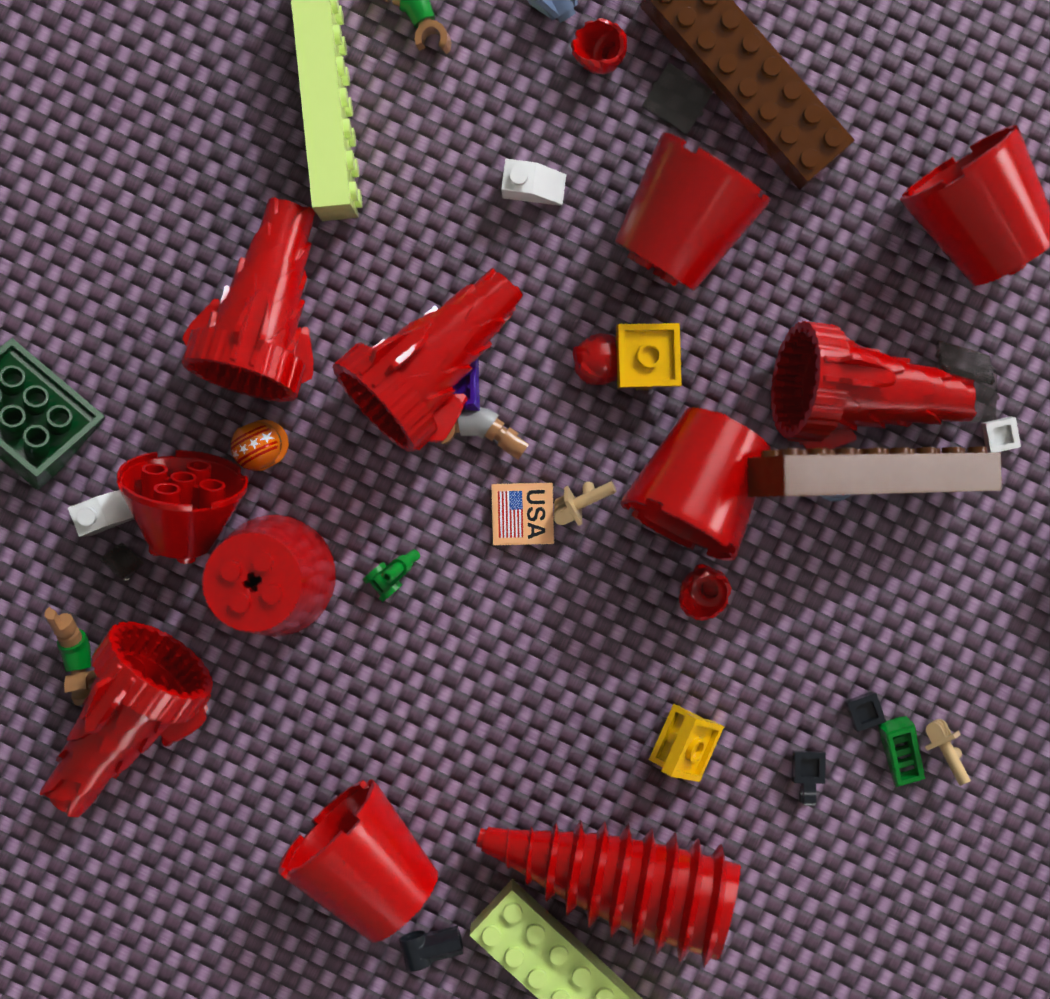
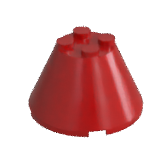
[117,450,248,564]

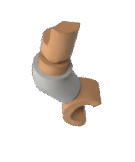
[441,407,529,460]

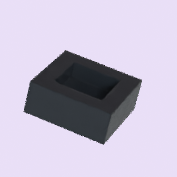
[845,691,887,732]

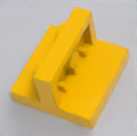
[616,323,682,390]
[649,704,724,782]

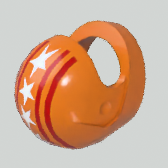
[230,420,289,471]

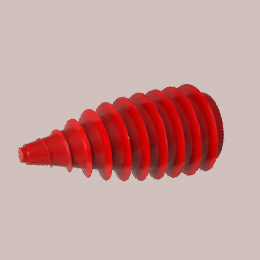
[476,820,741,968]

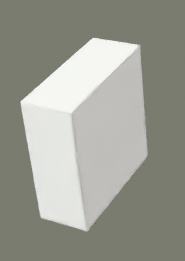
[981,416,1021,453]

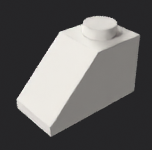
[501,159,566,206]
[68,490,134,537]

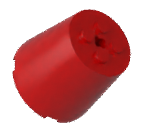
[900,125,1050,286]
[614,132,771,291]
[620,408,771,561]
[202,515,336,637]
[278,779,438,943]

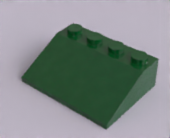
[0,338,105,491]

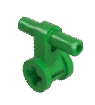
[362,549,420,603]

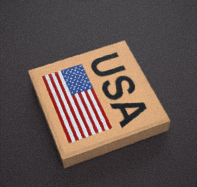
[491,483,554,545]

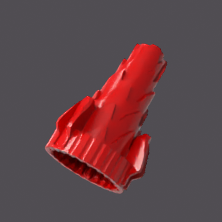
[182,197,315,402]
[332,268,523,452]
[771,321,977,450]
[40,621,213,818]

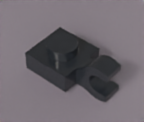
[792,750,826,806]

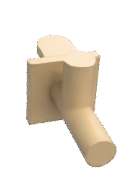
[554,481,617,526]
[925,719,971,786]

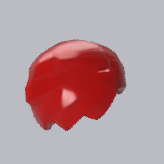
[571,18,627,74]
[573,333,617,385]
[679,564,732,621]

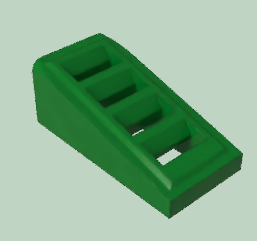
[878,716,925,787]

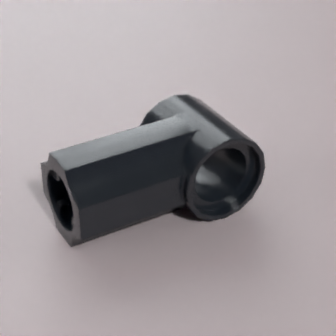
[399,925,464,972]

